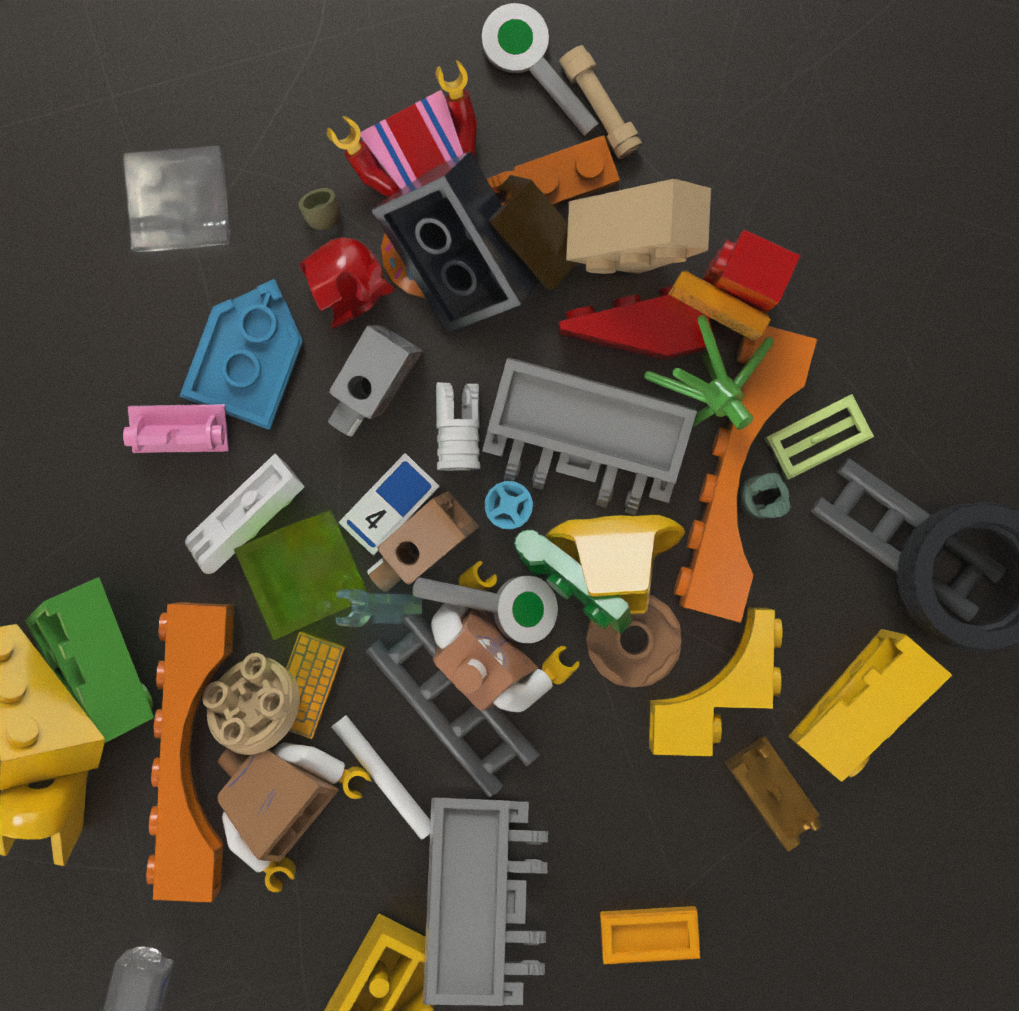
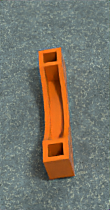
[674,326,817,623]
[146,602,235,903]

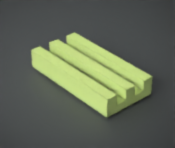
[764,394,874,480]

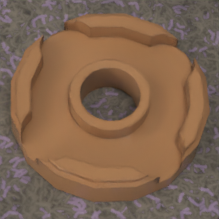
[586,595,682,687]

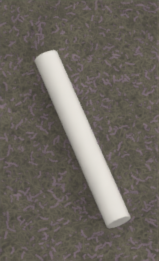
[332,715,431,840]

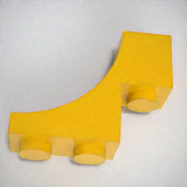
[649,607,783,756]

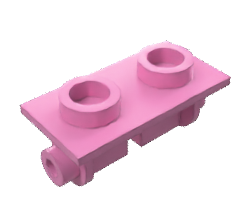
[123,404,229,453]

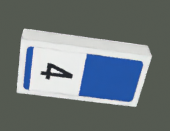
[338,453,440,556]

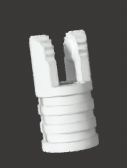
[436,382,480,471]

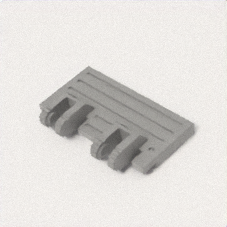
[482,357,697,516]
[423,798,548,1006]

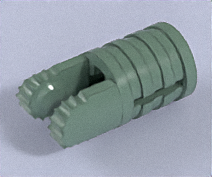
[738,473,791,519]

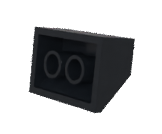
[371,151,539,333]

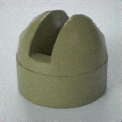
[298,188,340,231]

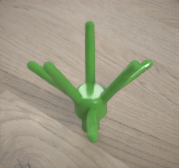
[644,315,774,430]

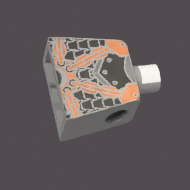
[328,325,424,437]

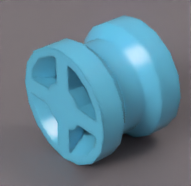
[485,481,533,529]

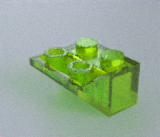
[234,510,370,640]

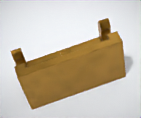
[724,735,821,852]

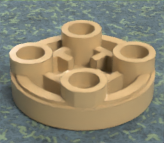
[202,653,300,755]

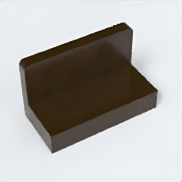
[489,175,578,290]

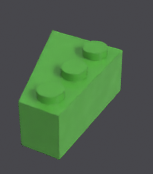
[25,577,154,743]

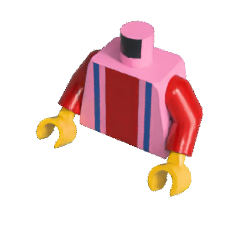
[327,60,477,197]

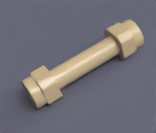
[559,45,643,160]

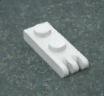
[185,454,305,574]

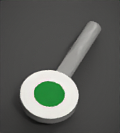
[482,3,599,136]
[413,576,558,643]

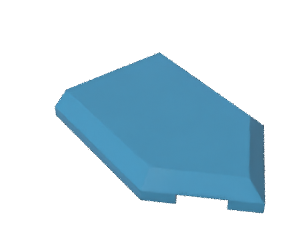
[179,279,303,430]

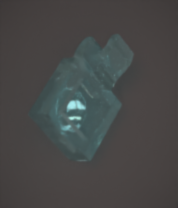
[336,589,422,627]

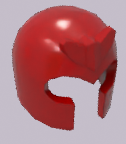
[299,237,394,330]

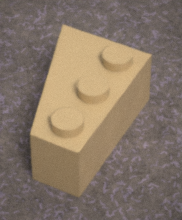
[566,179,711,274]

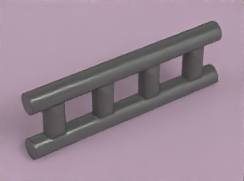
[810,458,1006,622]
[365,608,540,798]

